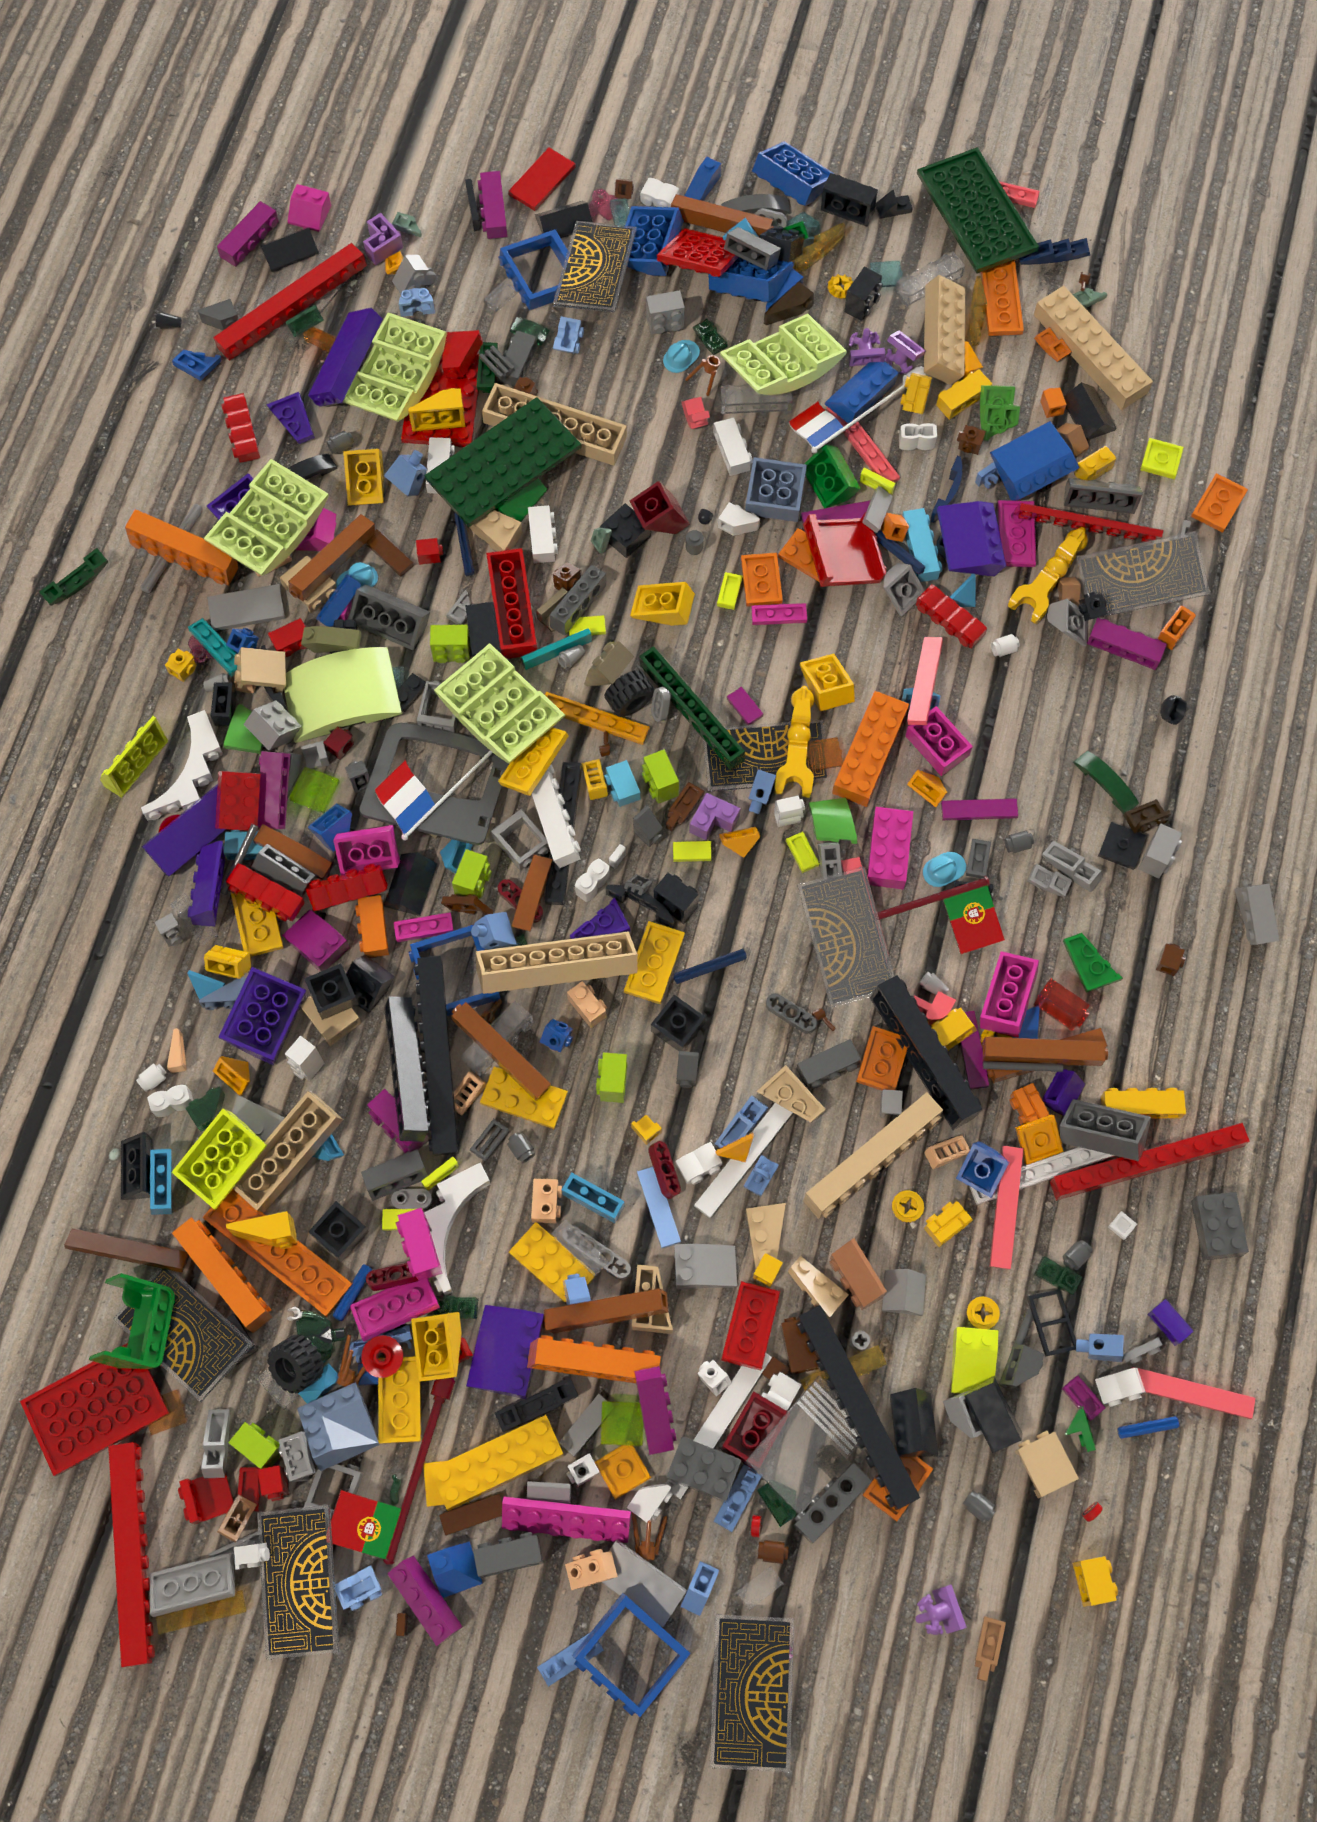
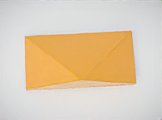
[385,251,403,275]
[962,341,983,380]
[907,770,947,807]
[719,827,760,858]
[213,1056,250,1096]
[715,1132,754,1162]

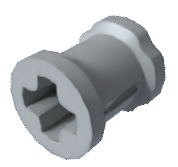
[850,1331,870,1353]

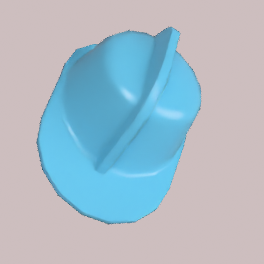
[663,340,700,373]
[336,562,378,596]
[923,852,966,887]

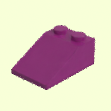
[282,909,350,972]

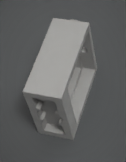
[417,681,458,733]
[491,809,550,871]
[303,1463,363,1519]

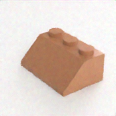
[829,1238,887,1310]

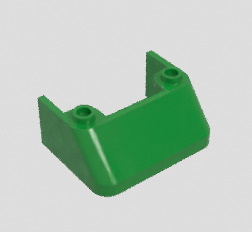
[89,1273,175,1369]

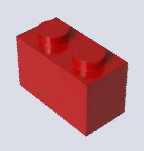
[268,618,306,657]
[258,1465,290,1502]

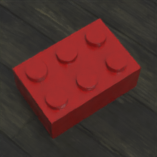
[215,771,260,830]

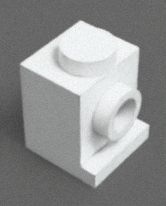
[698,1360,732,1396]
[566,1453,600,1486]
[234,1543,270,1570]

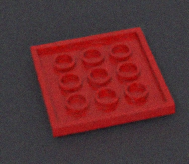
[657,228,739,277]

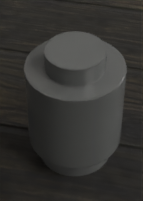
[326,430,354,454]
[685,530,704,555]
[1004,830,1034,853]
[507,1132,535,1163]
[1062,1240,1092,1270]
[963,1490,996,1522]

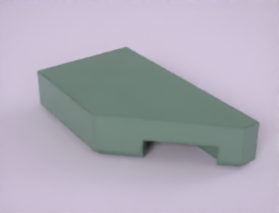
[392,212,422,237]
[1073,288,1108,308]
[591,527,612,554]

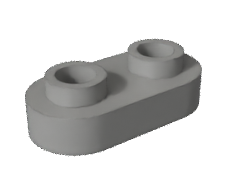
[755,208,788,228]
[651,687,671,722]
[391,1189,432,1210]
[1123,1337,1163,1365]

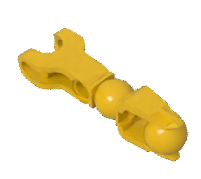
[1008,527,1088,624]
[774,686,815,798]

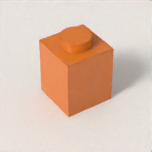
[1040,387,1066,418]
[880,513,909,542]

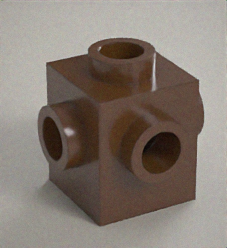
[957,425,986,455]
[553,562,581,592]

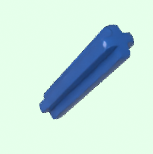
[333,1264,372,1321]
[1117,1417,1179,1439]

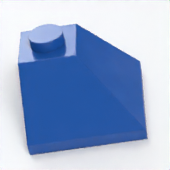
[308,803,352,852]
[956,1141,1010,1198]
[427,1542,483,1598]

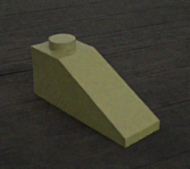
[301,626,362,653]

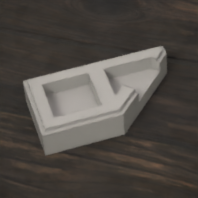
[446,590,470,625]

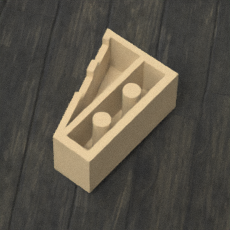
[467,510,522,551]
[632,1265,673,1334]

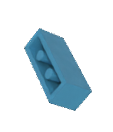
[150,1149,172,1215]
[562,1172,625,1223]

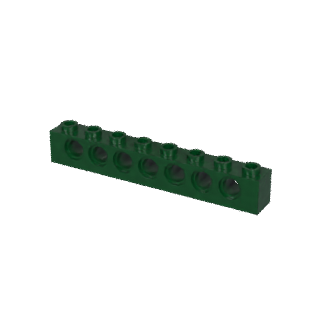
[639,646,745,771]

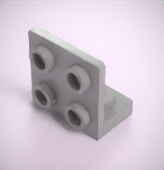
[278,1431,316,1482]

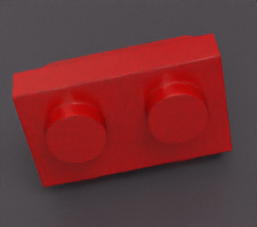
[178,1473,234,1525]

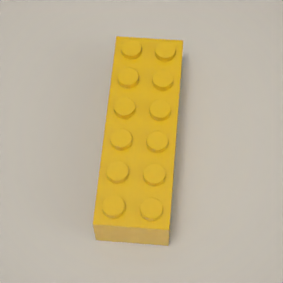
[430,1415,564,1511]

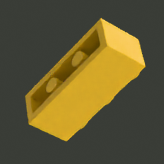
[936,369,992,420]

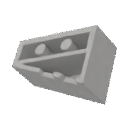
[1234,884,1279,945]

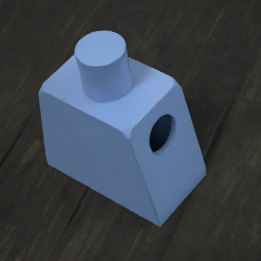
[384,450,427,496]
[748,770,776,814]
[471,912,517,950]
[1076,1334,1124,1362]

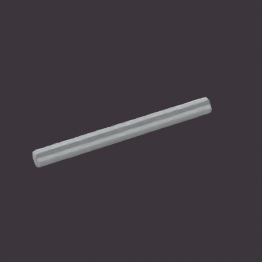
[141,504,203,593]

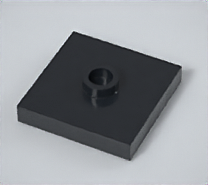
[1098,822,1147,870]

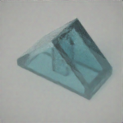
[786,212,820,239]

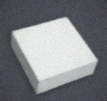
[609,844,626,869]
[1108,1211,1137,1240]

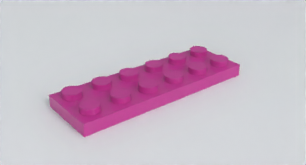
[502,1497,631,1543]

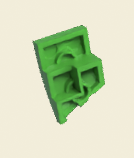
[980,385,1020,440]
[223,704,263,754]
[809,798,857,844]

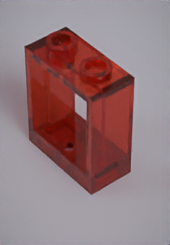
[1033,978,1090,1031]

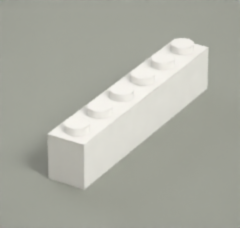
[532,765,581,868]

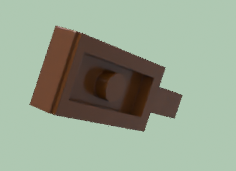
[665,782,705,832]

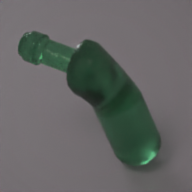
[390,1474,402,1505]

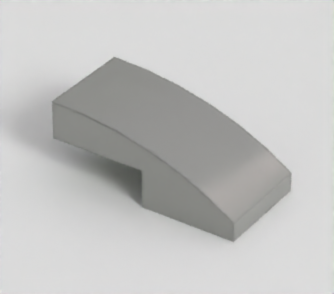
[1027,864,1072,897]

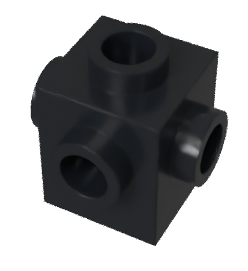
[1078,592,1107,621]

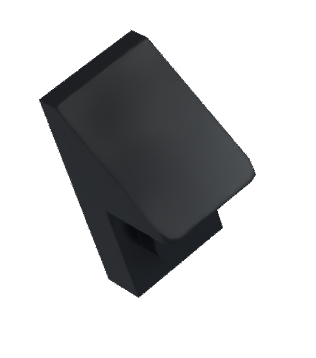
[875,190,913,219]

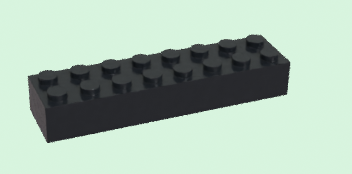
[870,975,982,1130]

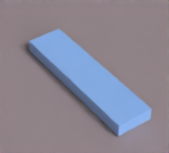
[637,1167,681,1249]

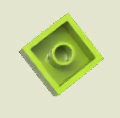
[430,625,470,663]
[641,749,679,804]
[452,849,492,899]
[596,1052,627,1103]
[228,1422,281,1469]

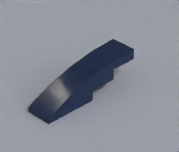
[1019,238,1090,265]

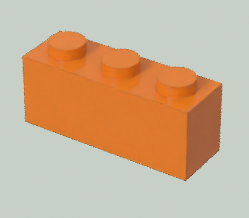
[355,895,389,958]

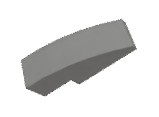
[1042,841,1102,892]
[201,1409,230,1478]

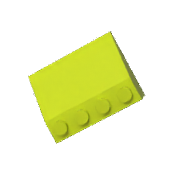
[100,716,168,798]
[172,1109,267,1210]

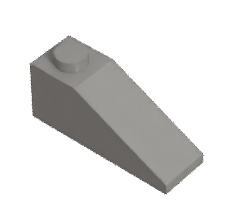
[817,842,842,881]

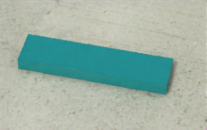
[188,618,237,677]
[522,628,592,670]

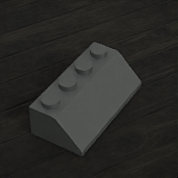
[1064,478,1143,514]
[349,585,430,650]
[1060,1099,1151,1161]

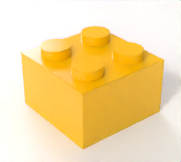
[1072,1556,1118,1607]

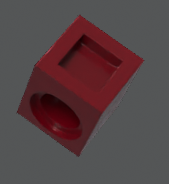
[323,726,354,760]

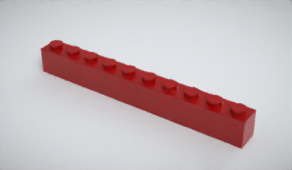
[213,243,367,361]
[1050,1123,1250,1201]
[108,1442,155,1667]

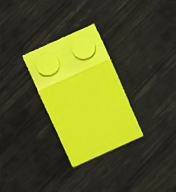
[951,1327,998,1394]

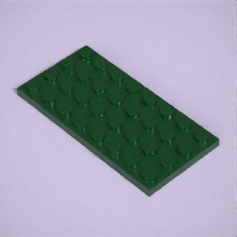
[917,147,1039,274]
[424,397,582,527]

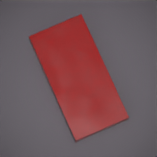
[508,147,576,211]
[721,1281,780,1371]

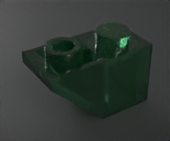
[185,1086,225,1132]

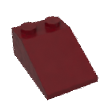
[721,1391,790,1471]

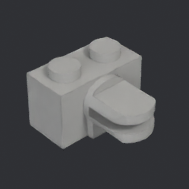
[392,255,437,294]

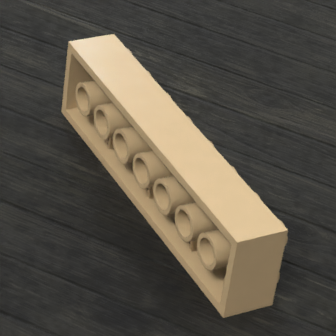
[1034,286,1153,410]
[482,383,627,466]
[476,932,638,994]
[803,1092,943,1219]

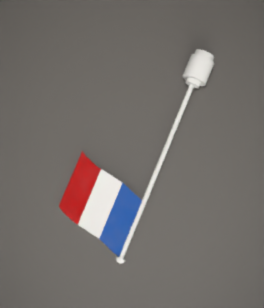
[789,366,928,453]
[375,751,493,840]

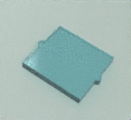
[870,260,903,287]

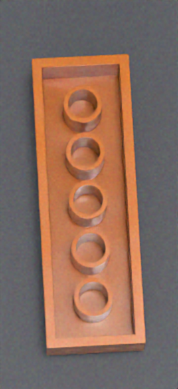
[125,509,238,586]
[832,691,909,807]
[172,1217,273,1333]
[527,1335,661,1384]

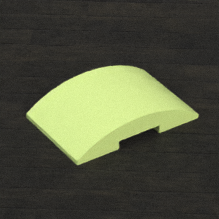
[343,313,447,422]
[720,314,847,395]
[204,459,329,576]
[434,643,565,764]
[284,647,402,743]

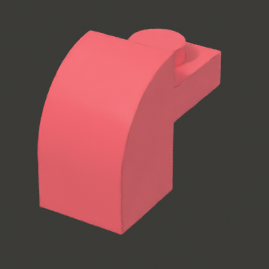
[681,397,710,429]
[913,991,956,1025]

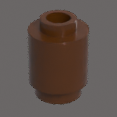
[757,1540,788,1564]

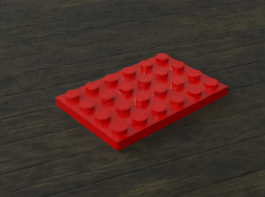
[401,353,479,447]
[20,1343,170,1477]

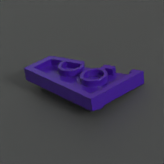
[266,392,315,444]
[570,897,631,939]

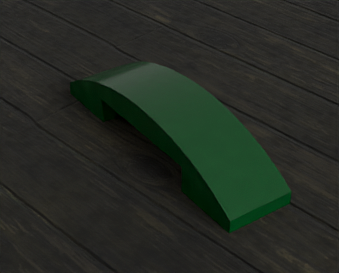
[40,548,108,606]
[1073,751,1139,814]

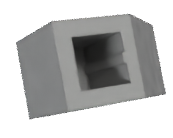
[155,913,186,947]

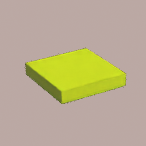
[1140,438,1184,480]

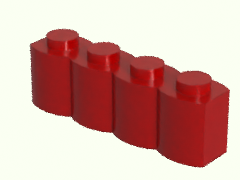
[221,393,260,463]
[916,584,987,649]
[226,863,305,922]
[306,864,388,911]

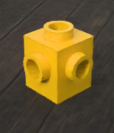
[165,649,197,682]

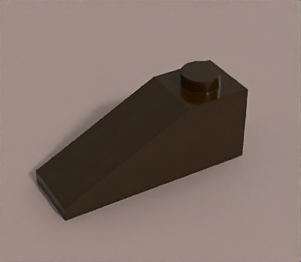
[764,282,814,326]

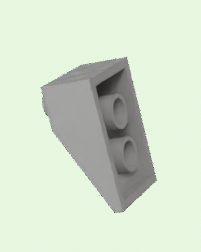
[674,1244,737,1290]

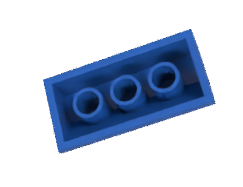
[825,362,899,424]

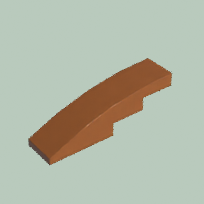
[253,824,332,880]
[512,855,553,932]

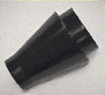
[156,312,182,329]

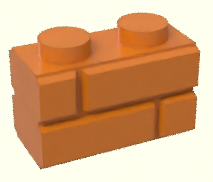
[1158,606,1196,650]
[1009,1083,1050,1125]

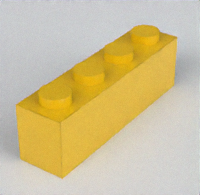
[1101,1088,1186,1119]

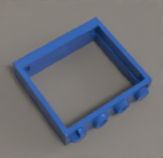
[498,230,570,311]
[408,925,500,1016]
[572,1593,691,1717]

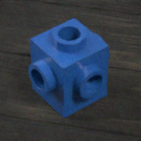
[226,628,259,654]
[540,1018,573,1052]

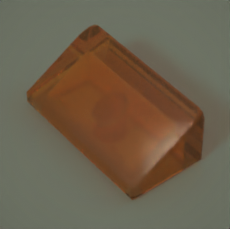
[303,326,336,352]

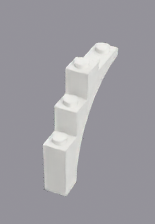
[141,710,223,821]
[424,1162,490,1296]

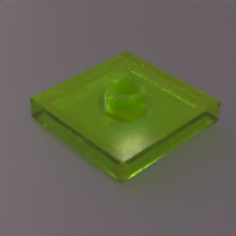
[289,767,340,813]
[600,1401,643,1446]

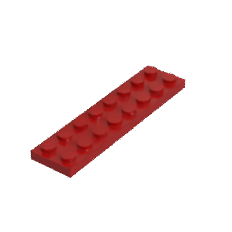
[1014,503,1164,544]

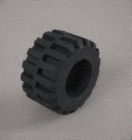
[604,670,655,717]
[267,1335,323,1394]

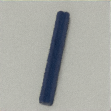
[454,513,474,576]
[874,530,925,574]
[673,949,747,984]

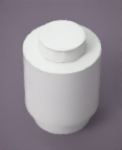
[991,634,1020,657]
[136,1063,167,1092]

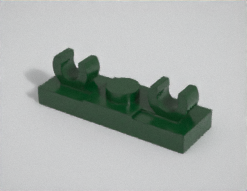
[476,342,498,393]

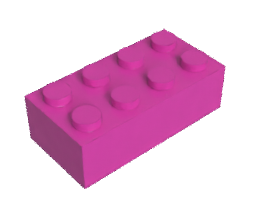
[866,807,914,890]
[980,951,1039,1038]

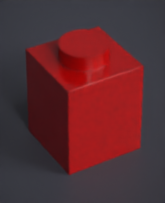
[416,538,443,565]

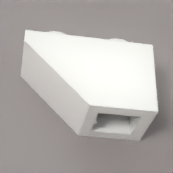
[718,502,760,536]
[627,1483,674,1523]

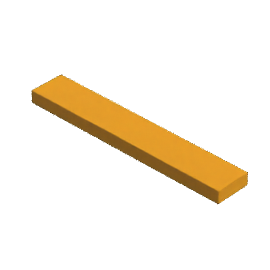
[545,692,650,745]

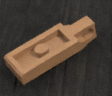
[974,1616,1006,1681]

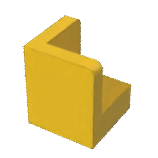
[631,1115,662,1145]
[753,1253,783,1287]

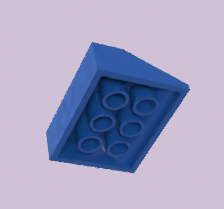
[752,141,834,206]
[623,206,684,276]
[708,257,794,302]
[990,421,1079,501]

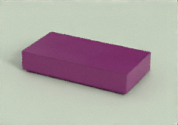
[727,687,763,726]
[1062,1375,1106,1422]

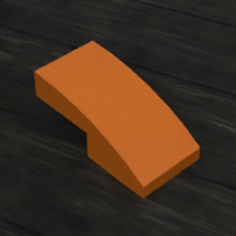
[1034,327,1072,362]

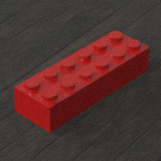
[486,548,537,659]

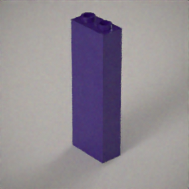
[308,308,383,407]
[142,784,225,876]

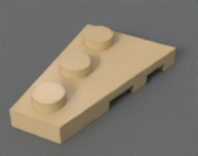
[756,1065,826,1123]
[746,1203,786,1270]
[788,1256,849,1320]

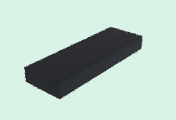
[465,179,480,231]

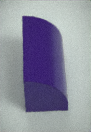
[1042,1069,1085,1116]
[1147,1299,1194,1346]

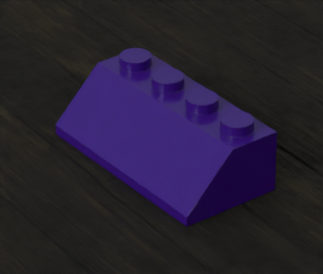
[188,841,226,927]

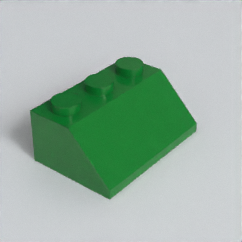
[804,444,861,509]
[495,479,547,522]

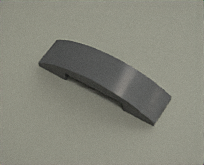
[721,194,790,215]

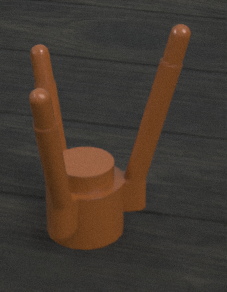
[685,355,720,396]
[336,1335,366,1387]
[631,1511,667,1560]

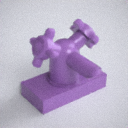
[849,328,885,366]
[884,331,926,375]
[915,1585,967,1635]

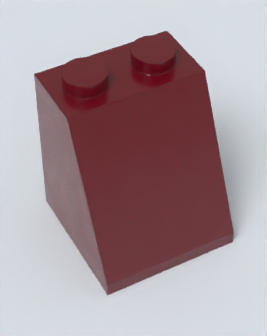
[629,481,690,534]

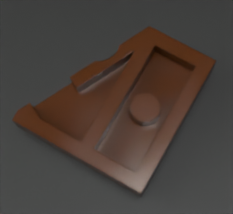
[441,894,493,915]

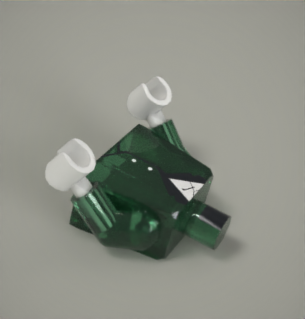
[287,1307,346,1364]

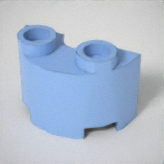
[399,288,435,317]
[553,316,584,354]
[333,1565,382,1611]

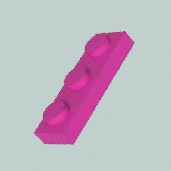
[751,603,807,625]
[394,912,454,942]

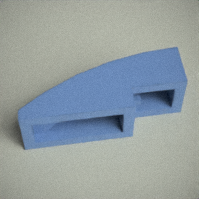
[715,1096,769,1148]

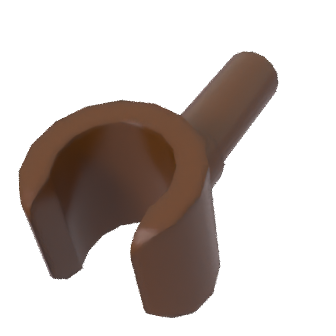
[1079,272,1091,291]
[599,731,610,757]
[812,1008,836,1032]

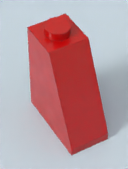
[442,330,483,379]

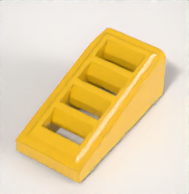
[581,759,608,800]

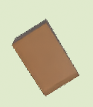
[1056,423,1089,458]
[1057,577,1081,606]
[217,1494,256,1543]

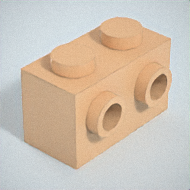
[567,981,607,1028]
[531,1179,562,1223]
[565,1549,618,1590]

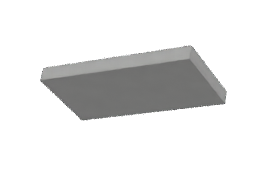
[207,584,285,631]
[602,1540,687,1627]
[150,1552,235,1617]

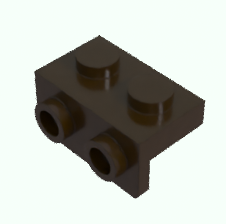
[1123,799,1171,834]

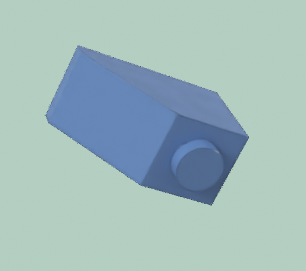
[563,1274,591,1305]
[681,1561,719,1616]

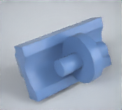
[744,1155,779,1197]

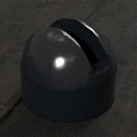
[698,509,713,525]

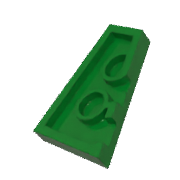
[1063,933,1123,993]

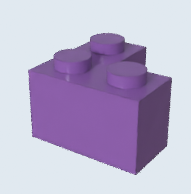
[363,213,403,265]
[689,793,740,840]

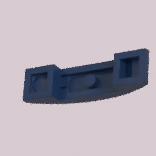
[930,455,962,523]

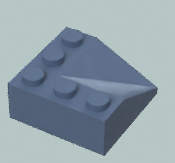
[745,457,807,522]
[297,1382,380,1471]

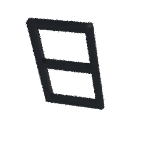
[1027,1288,1076,1357]

